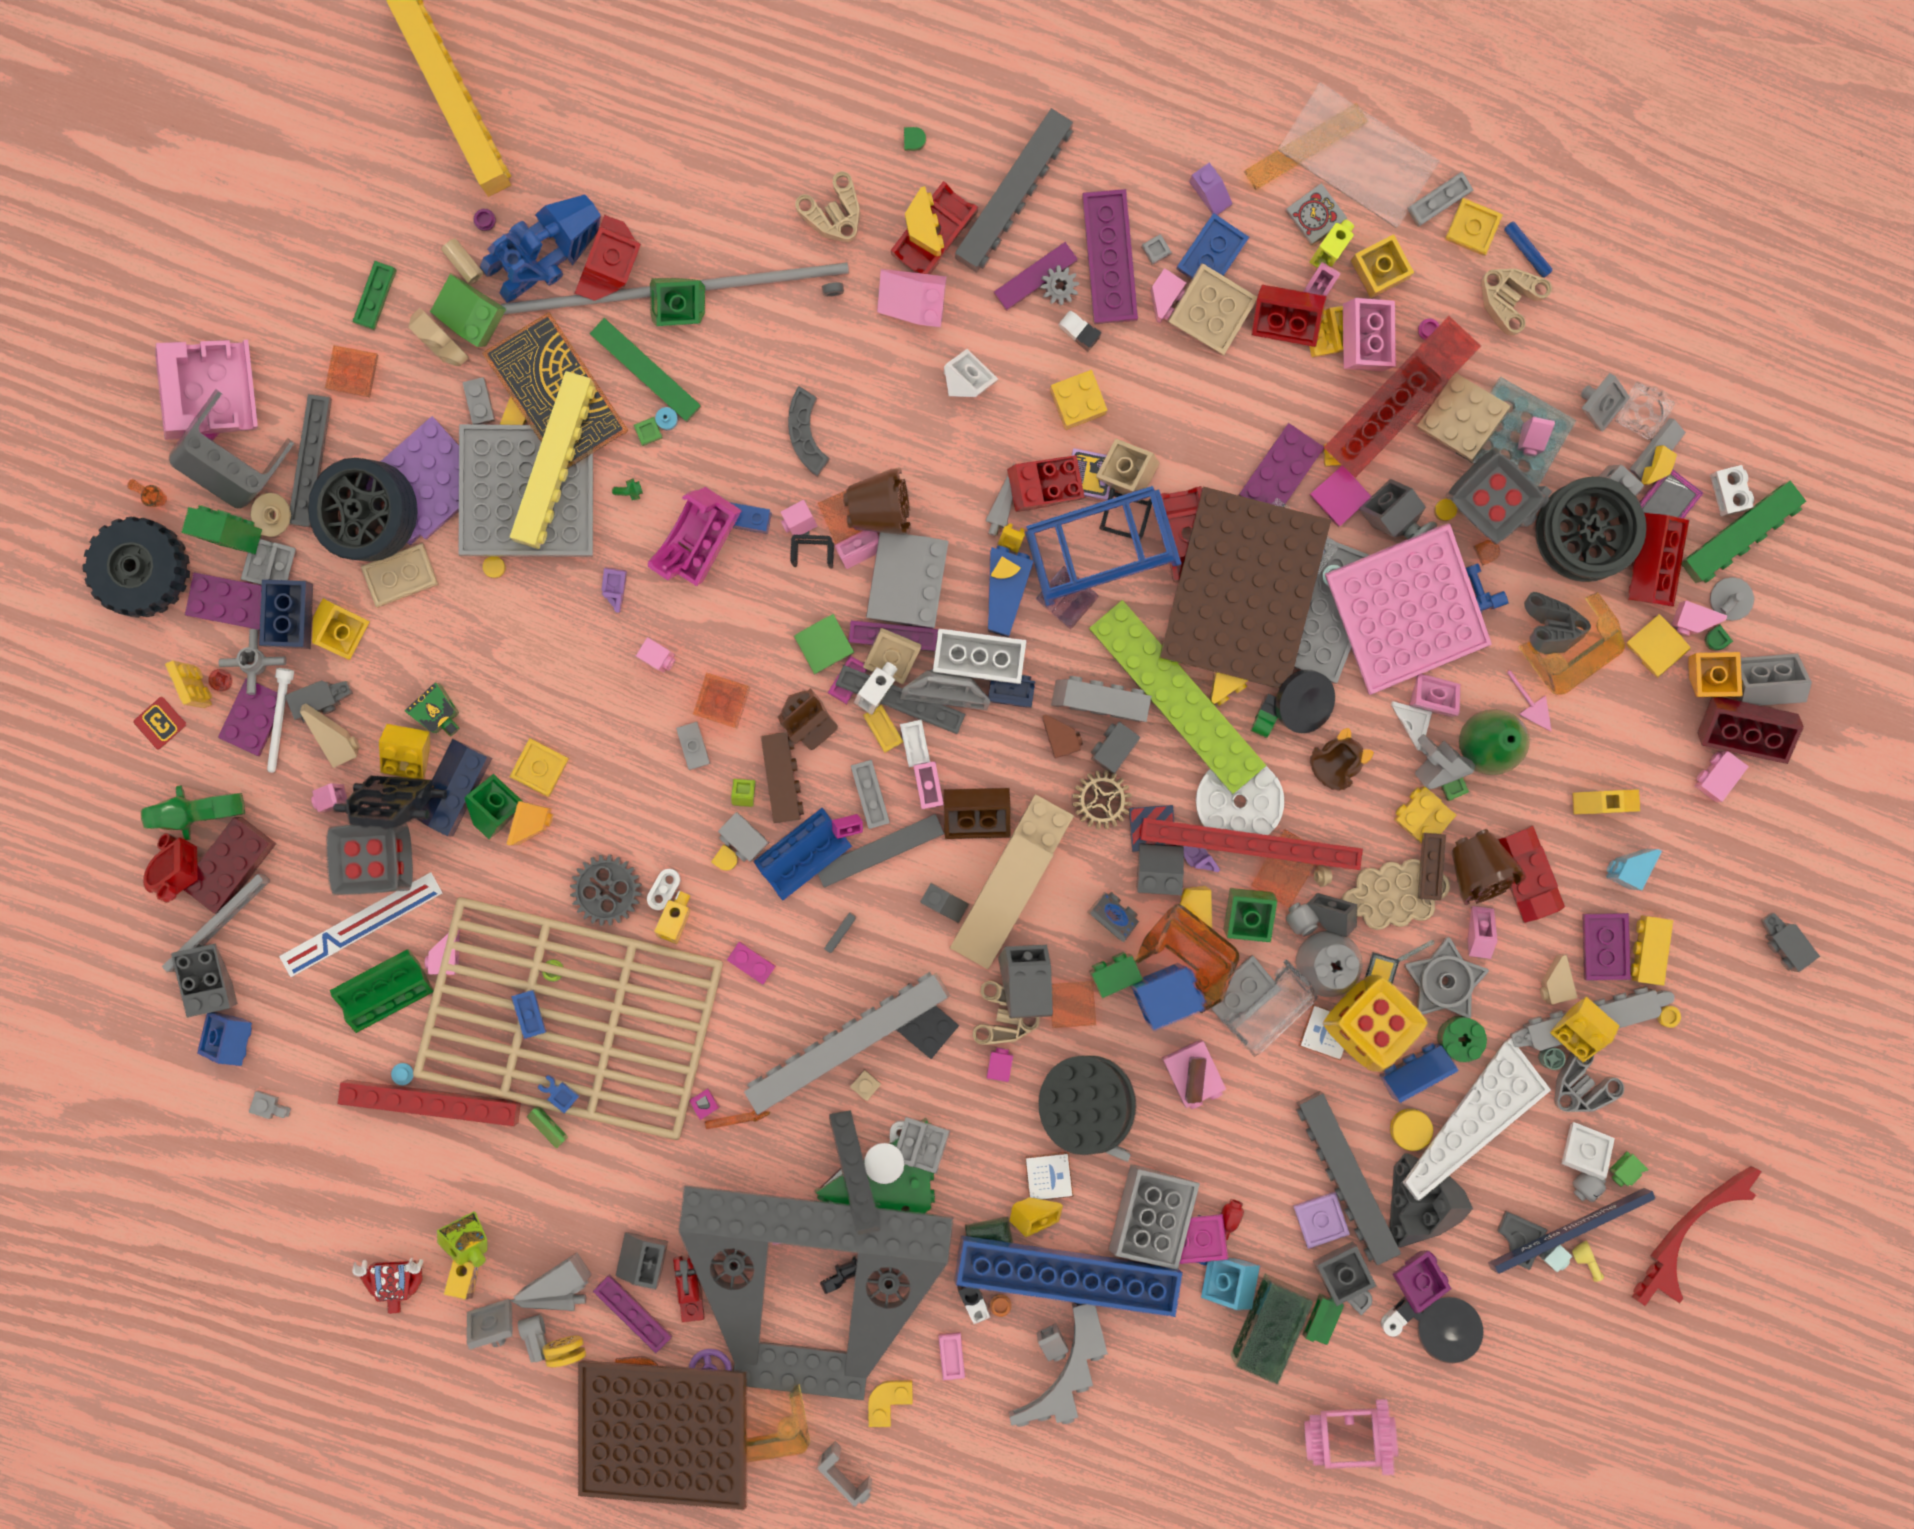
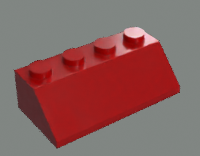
[1628,512,1689,607]

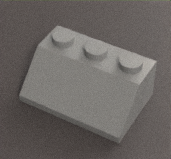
[1737,654,1812,706]

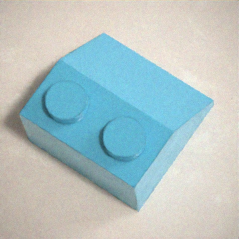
[1606,849,1662,891]
[1201,1257,1260,1310]

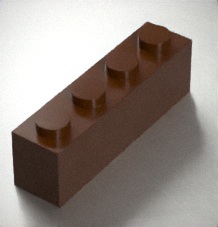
[761,732,804,823]

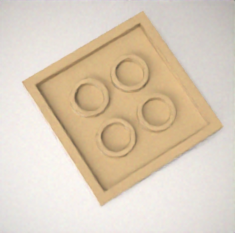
[1167,263,1257,355]
[1417,372,1511,462]

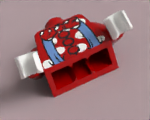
[353,1258,423,1314]

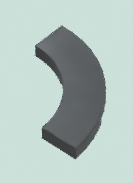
[788,386,830,477]

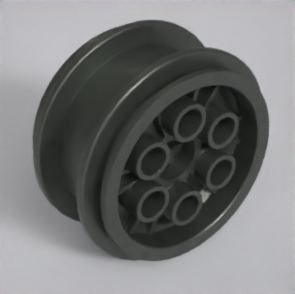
[1535,476,1646,582]

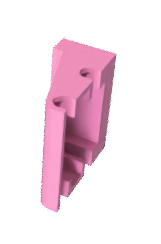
[155,340,258,440]

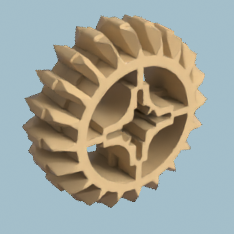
[1072,770,1132,829]

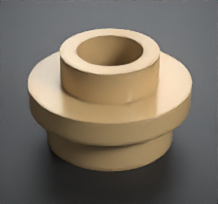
[1314,865,1332,887]

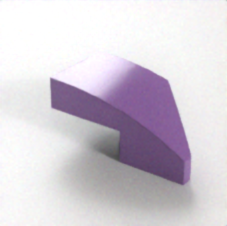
[601,567,627,613]
[1180,845,1220,872]

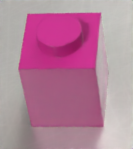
[987,1047,1013,1082]

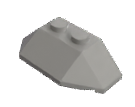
[900,669,990,711]

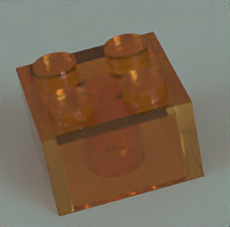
[693,672,751,729]

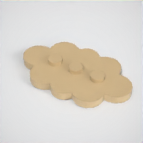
[1341,859,1450,930]

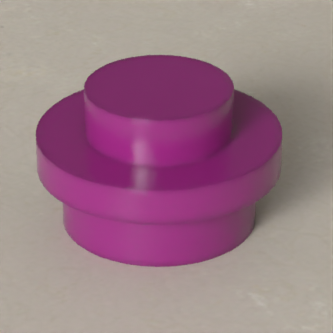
[473,209,496,231]

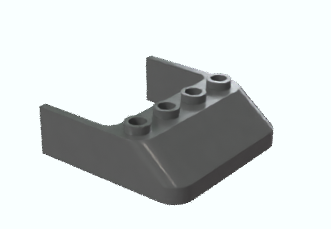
[169,389,295,508]

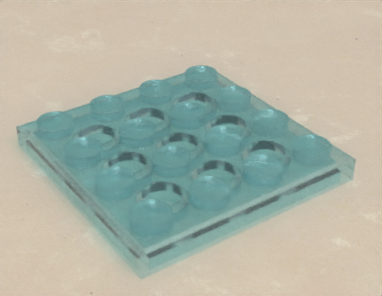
[1456,377,1576,487]

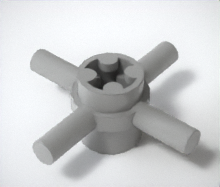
[219,629,286,695]

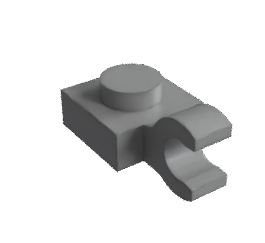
[249,1091,291,1119]

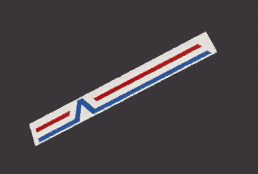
[279,872,442,977]

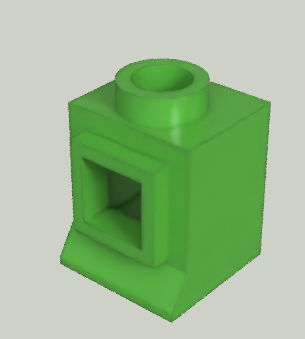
[1609,1151,1649,1187]

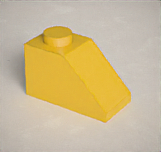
[1009,1197,1063,1237]

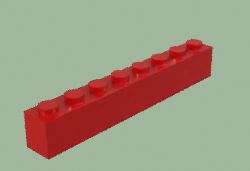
[337,1079,521,1127]

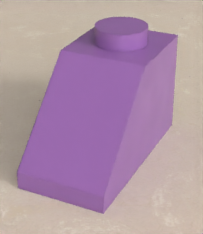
[1189,162,1233,215]

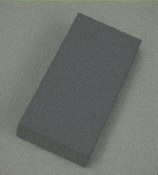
[824,912,856,953]

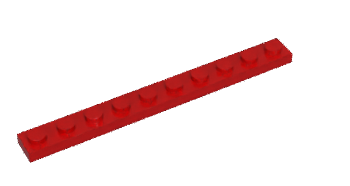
[1140,818,1363,870]

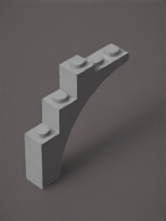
[1009,1303,1108,1427]

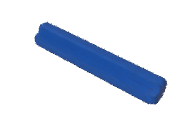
[1504,221,1553,278]

